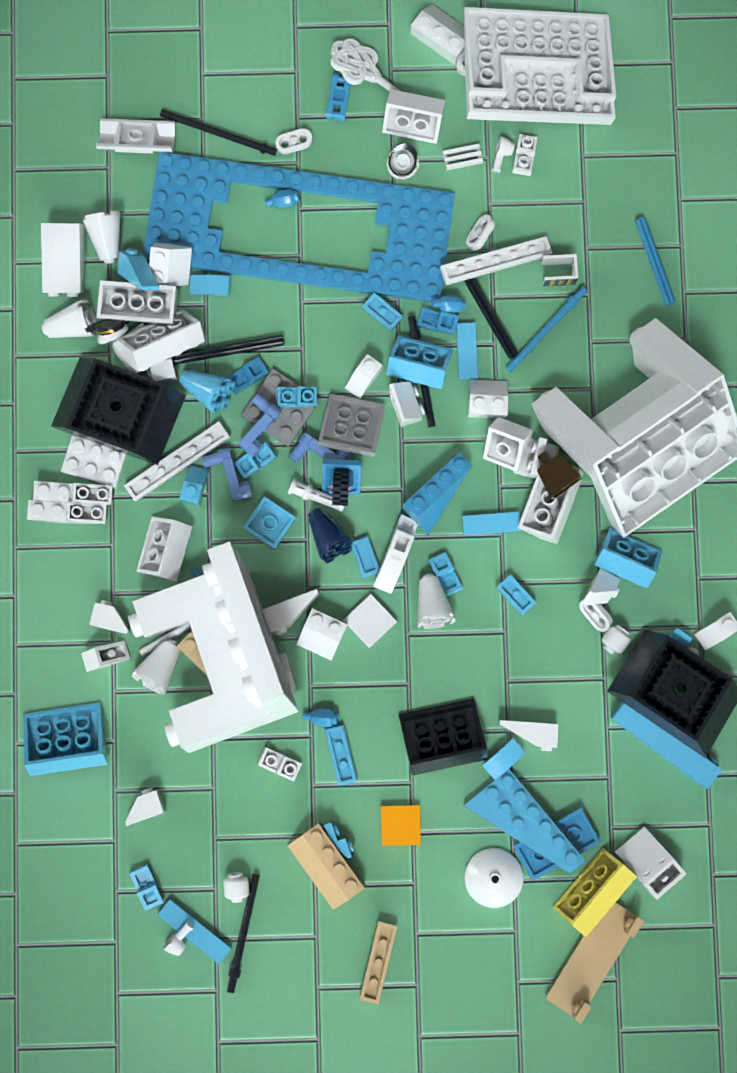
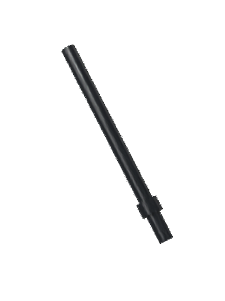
[408,316,436,428]
[227,874,260,993]

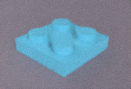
[243,496,296,550]

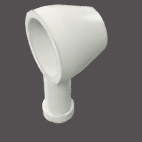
[491,137,514,173]
[163,921,194,956]

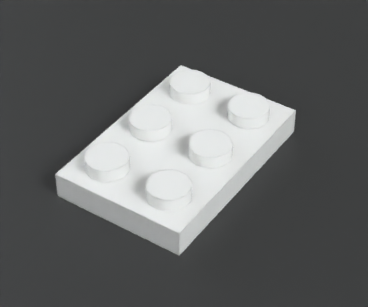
[61,435,127,488]

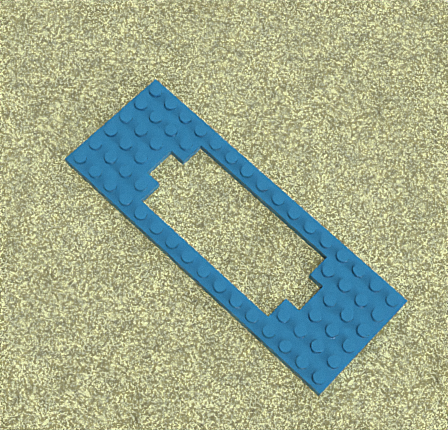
[143,152,455,302]

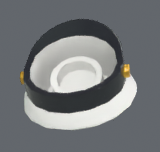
[387,143,419,180]
[91,320,129,345]

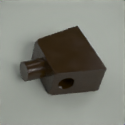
[537,451,583,500]

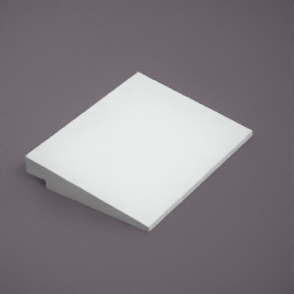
[464,7,616,125]

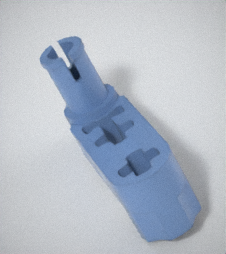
[238,393,282,458]
[289,432,353,463]
[202,448,252,502]

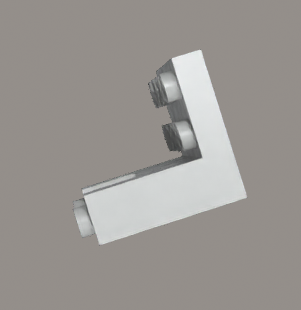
[531,318,737,538]
[128,541,299,753]

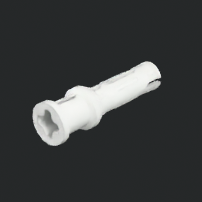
[288,478,344,512]

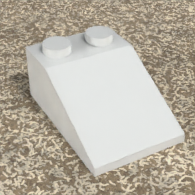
[262,589,319,636]

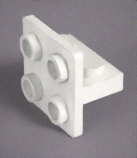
[513,437,559,479]

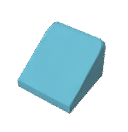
[669,628,693,647]

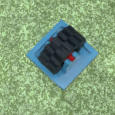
[322,459,361,506]

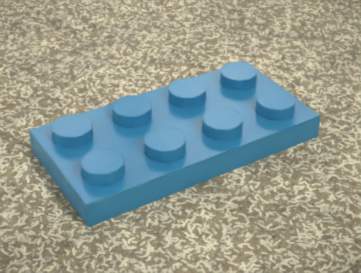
[513,807,601,881]

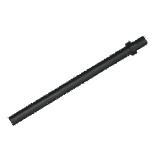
[160,109,277,156]

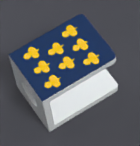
[541,254,578,287]

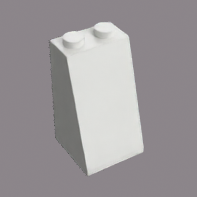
[41,223,86,297]

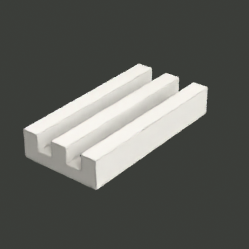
[443,144,483,171]

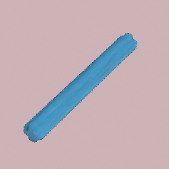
[635,217,675,306]

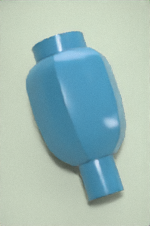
[265,189,300,208]
[431,295,466,313]
[303,708,339,727]

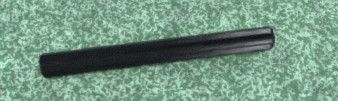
[458,259,518,359]
[172,335,284,365]

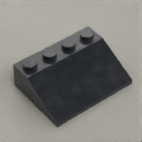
[398,698,488,776]

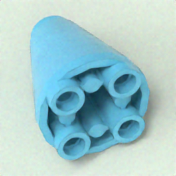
[180,370,235,413]

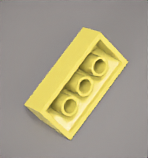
[552,848,637,937]

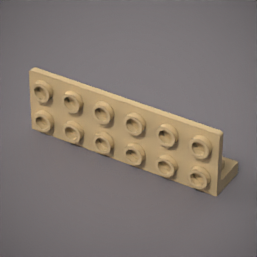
[546,902,644,1024]

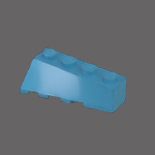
[402,453,472,535]

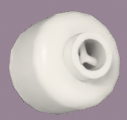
[602,625,631,655]
[223,872,249,903]

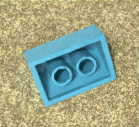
[386,335,453,389]
[594,527,662,588]

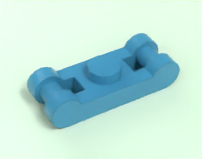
[326,73,351,122]

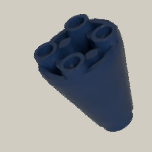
[308,508,354,564]

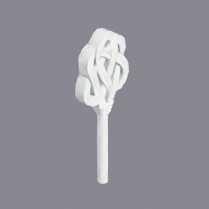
[330,39,400,92]

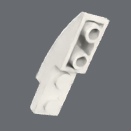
[33,481,112,505]
[27,500,106,524]
[373,514,418,594]

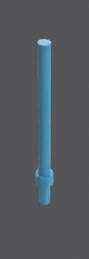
[505,286,587,373]

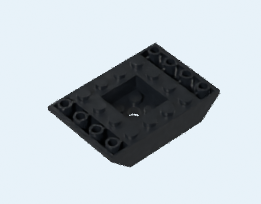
[51,357,186,466]
[607,630,737,758]

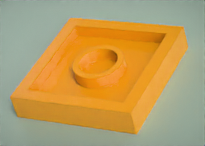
[381,805,421,846]

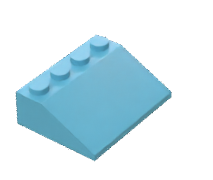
[23,702,107,776]

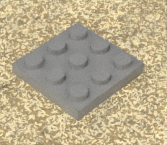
[241,369,320,447]
[318,394,385,457]

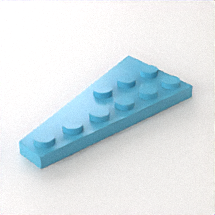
[464,769,585,874]

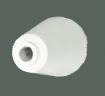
[82,211,120,264]
[42,299,97,338]
[417,574,456,629]
[131,639,180,695]

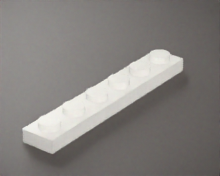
[440,236,553,285]
[124,422,230,502]

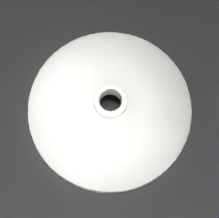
[465,848,523,908]

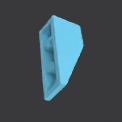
[117,248,159,290]

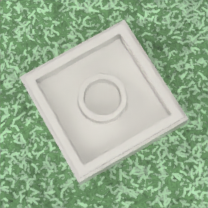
[343,594,397,648]

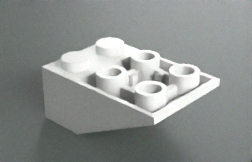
[615,827,686,900]

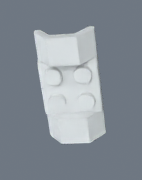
[96,118,175,153]

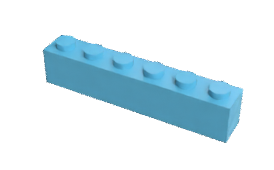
[610,702,722,789]

